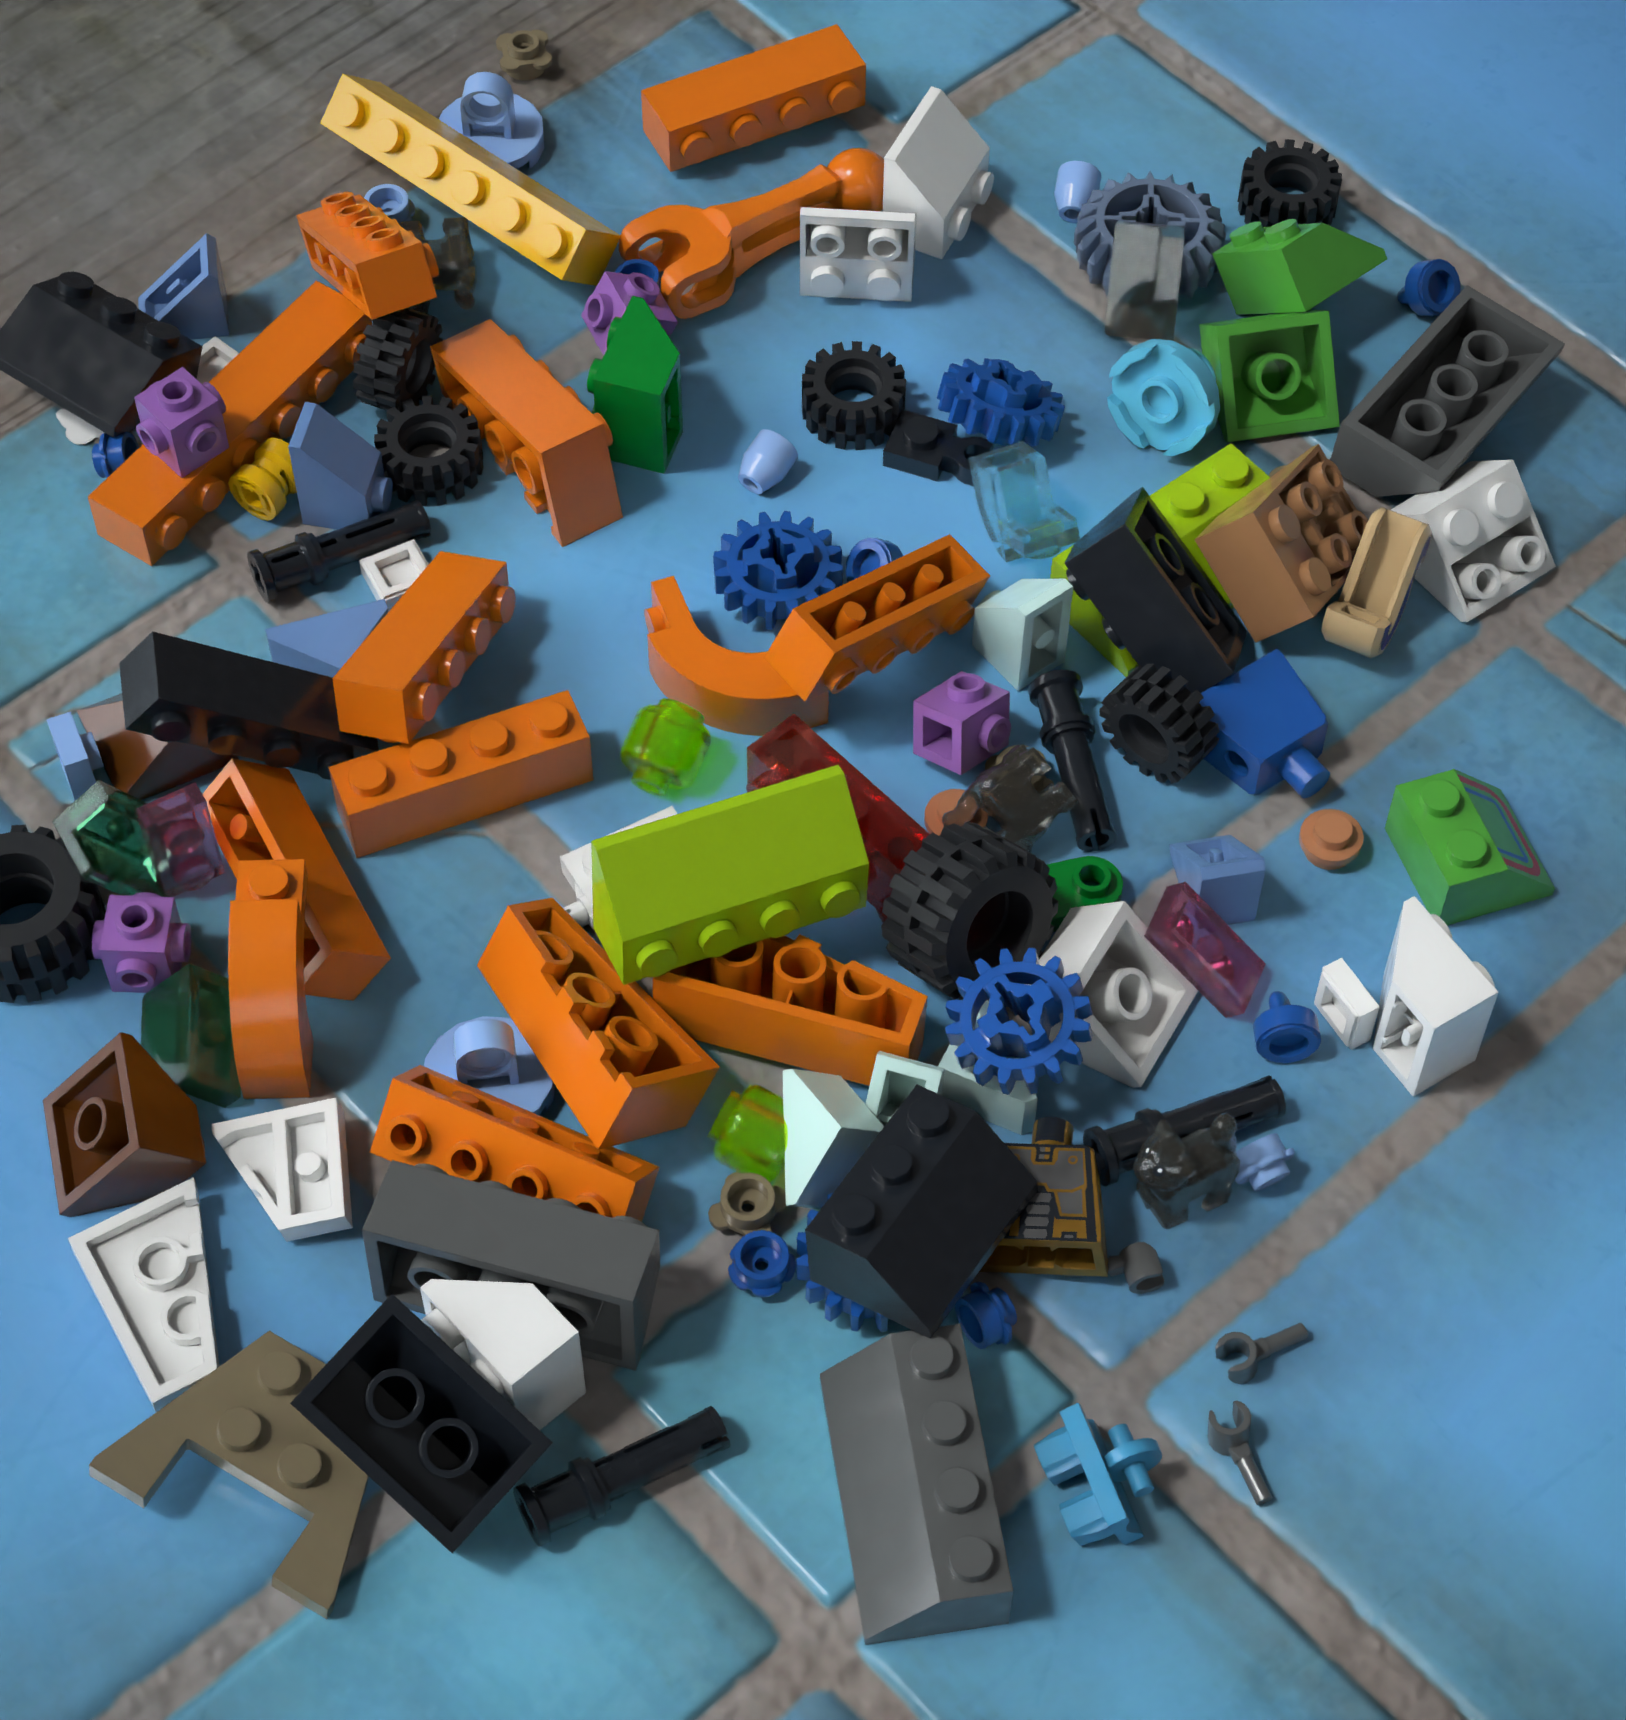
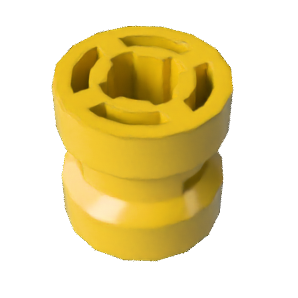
[228,437,297,521]

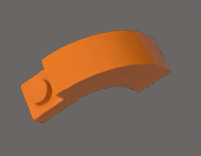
[644,576,829,736]
[228,859,314,1099]

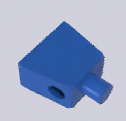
[1199,648,1330,799]

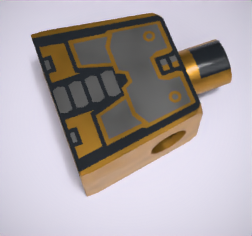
[979,1117,1108,1277]

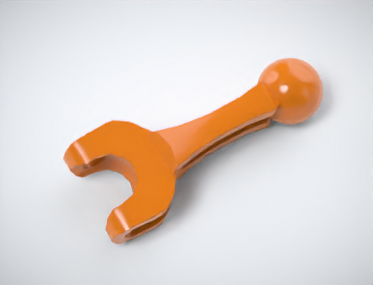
[619,148,884,319]

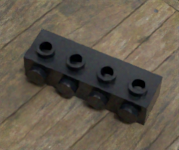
[119,631,379,780]

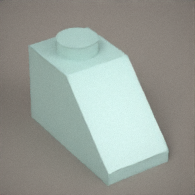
[972,579,1073,691]

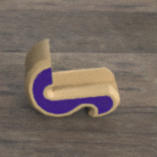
[1321,507,1432,658]

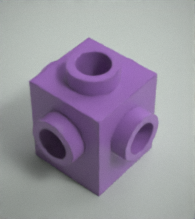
[581,271,678,355]
[134,367,229,478]
[913,671,1011,775]
[92,892,192,994]

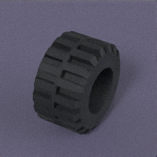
[881,822,1058,1000]
[0,825,106,1003]

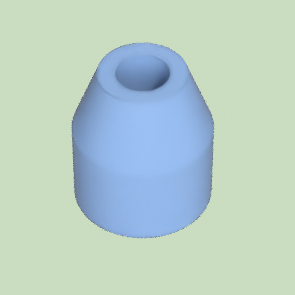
[1054,161,1102,223]
[738,429,798,494]

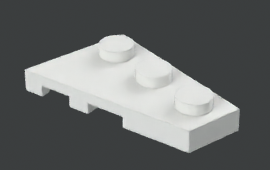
[68,1177,219,1412]

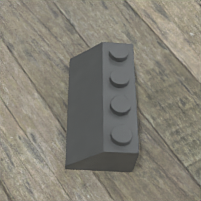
[1330,285,1565,497]
[362,1160,660,1371]
[820,1324,1013,1645]

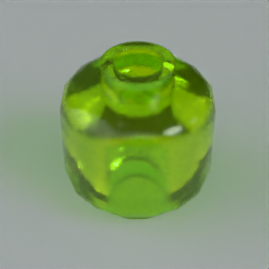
[620,698,711,796]
[707,1084,788,1183]

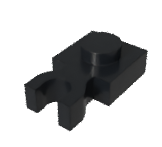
[883,409,994,488]

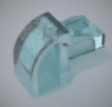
[969,441,1080,562]

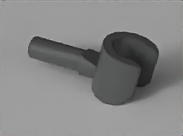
[1065,1242,1164,1294]
[1215,1323,1308,1384]
[1207,1401,1272,1505]

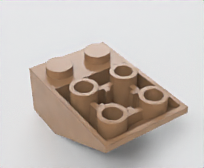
[1195,444,1368,643]

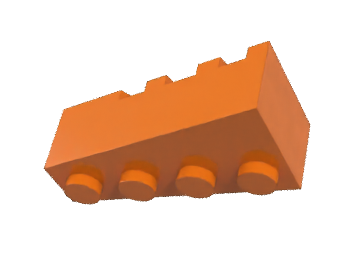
[430,319,623,547]
[477,897,720,1150]
[653,934,928,1086]

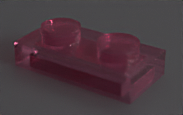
[135,782,225,897]
[1144,882,1266,1018]

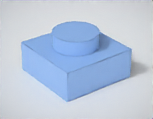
[46,711,104,803]

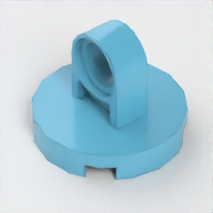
[1107,339,1220,456]

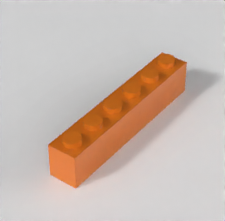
[88,280,372,566]

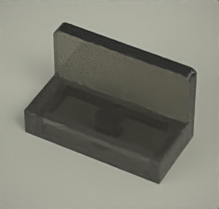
[1105,221,1185,341]

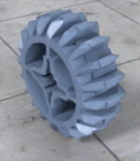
[1074,171,1226,307]

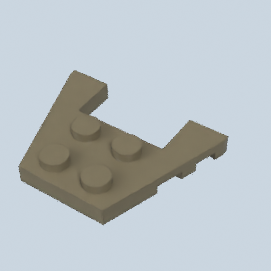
[89,1331,369,1619]

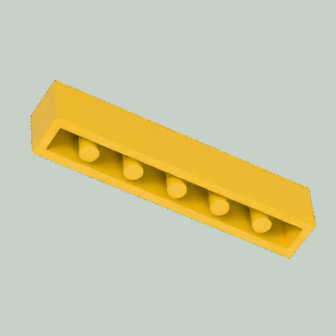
[320,73,621,286]

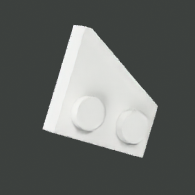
[211,1098,353,1242]

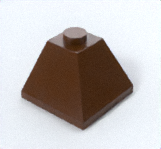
[77,693,239,807]
[43,1032,206,1217]

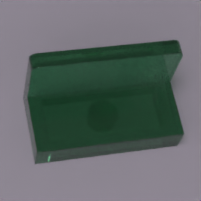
[52,780,187,897]
[140,963,241,1108]

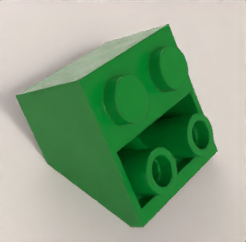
[587,296,683,474]

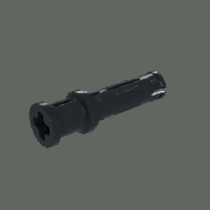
[247,500,431,602]
[1027,669,1117,851]
[1083,1075,1286,1187]
[513,1406,730,1547]

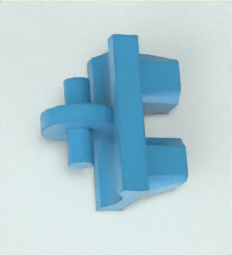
[1034,1403,1162,1545]

